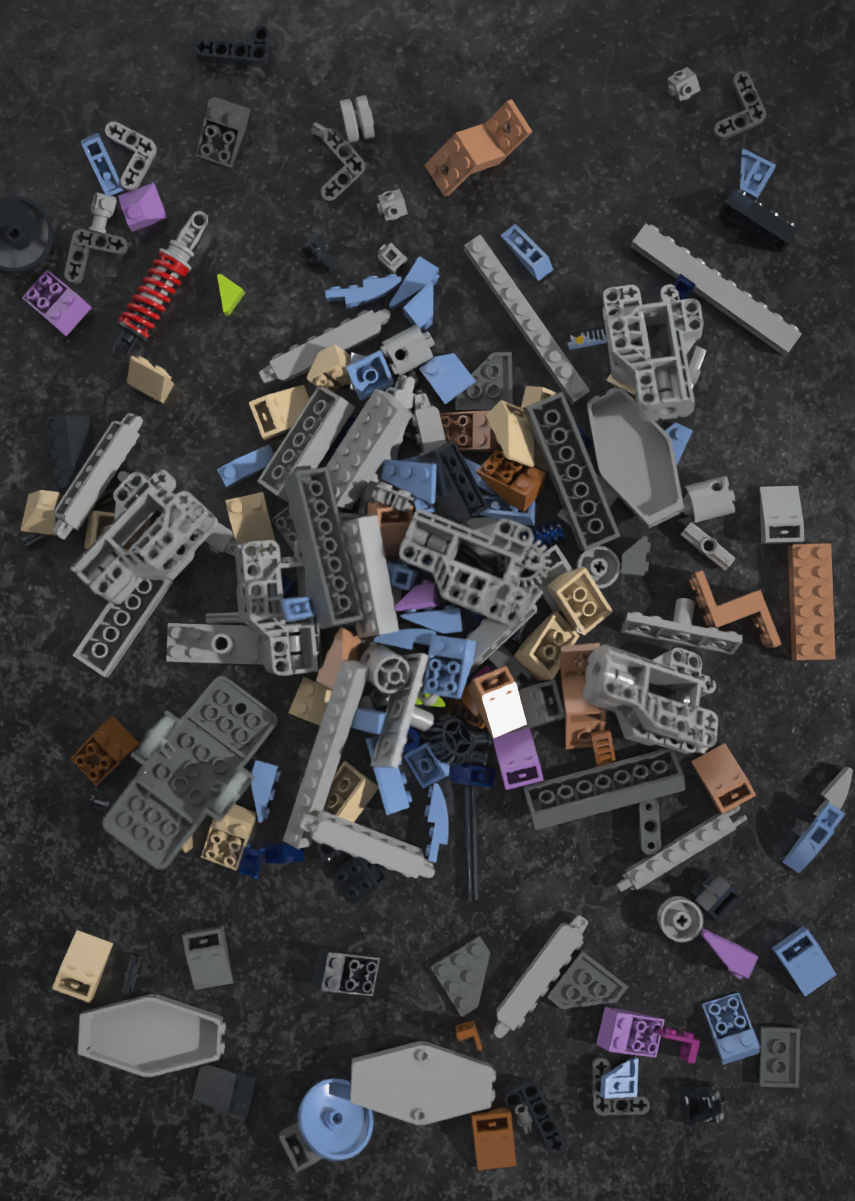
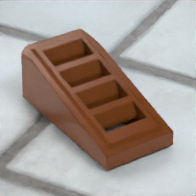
[460,683,482,720]
[446,699,485,729]
[591,729,616,767]

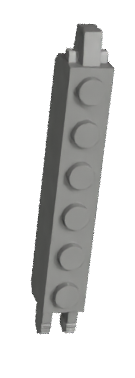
[259,309,391,383]
[358,375,416,516]
[411,393,447,519]
[52,413,143,539]
[117,471,242,556]
[465,583,543,676]
[616,805,747,892]
[299,811,435,878]
[493,914,588,1038]

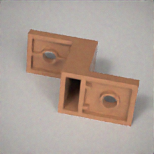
[424,100,532,197]
[689,570,782,648]
[560,643,606,749]

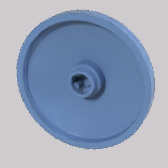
[298,1079,373,1161]

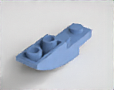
[325,274,401,308]
[424,782,448,862]
[782,802,845,873]

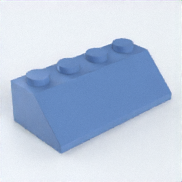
[366,735,412,815]

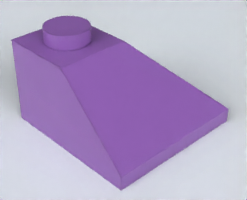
[118,183,167,232]
[395,580,441,611]

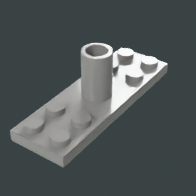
[621,598,743,655]
[166,623,279,665]
[370,653,434,768]

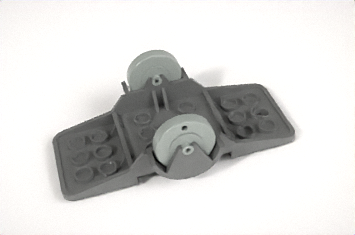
[103,676,278,869]

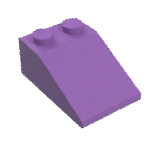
[700,928,758,979]

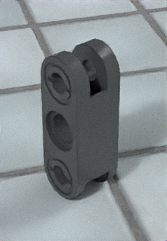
[488,645,534,690]
[637,799,661,856]

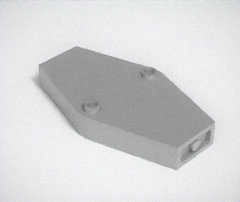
[587,387,684,529]
[78,994,226,1077]
[350,1041,496,1125]

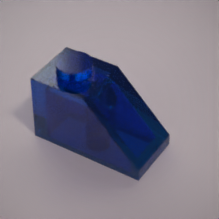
[450,763,496,788]

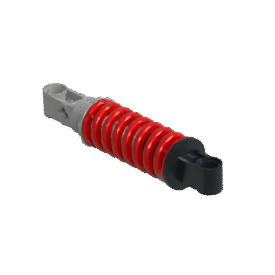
[110,211,208,360]

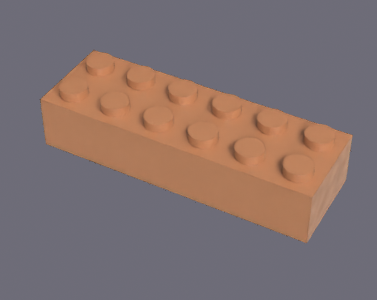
[788,543,835,660]

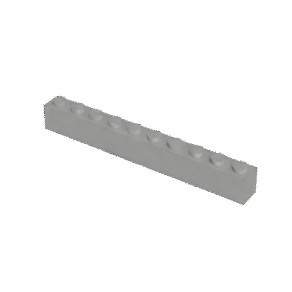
[630,224,801,356]
[464,235,590,405]
[283,660,370,849]

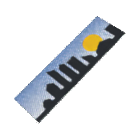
[566,326,619,350]

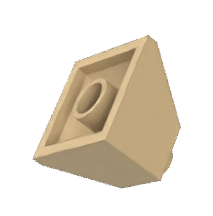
[21,490,63,536]

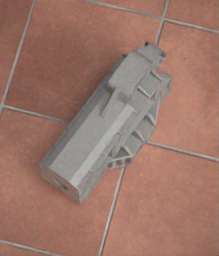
[603,284,703,421]
[71,470,218,605]
[399,509,544,627]
[235,539,323,675]
[583,644,718,754]

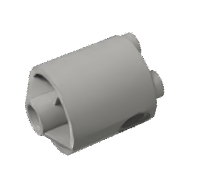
[380,324,435,376]
[683,476,735,523]
[359,645,410,693]

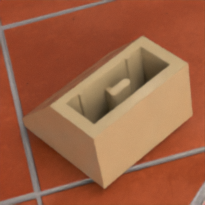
[307,344,351,392]

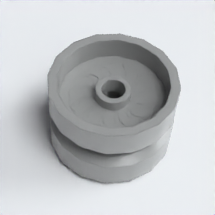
[340,95,375,143]
[576,546,620,589]
[657,896,703,942]

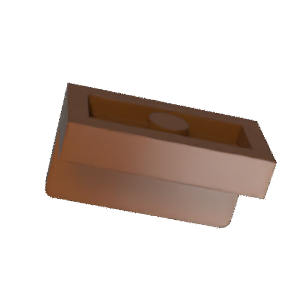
[455,1020,482,1051]

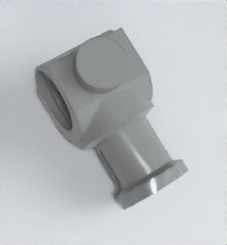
[89,192,117,233]

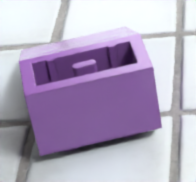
[22,270,91,336]
[492,728,544,790]
[596,1007,665,1057]

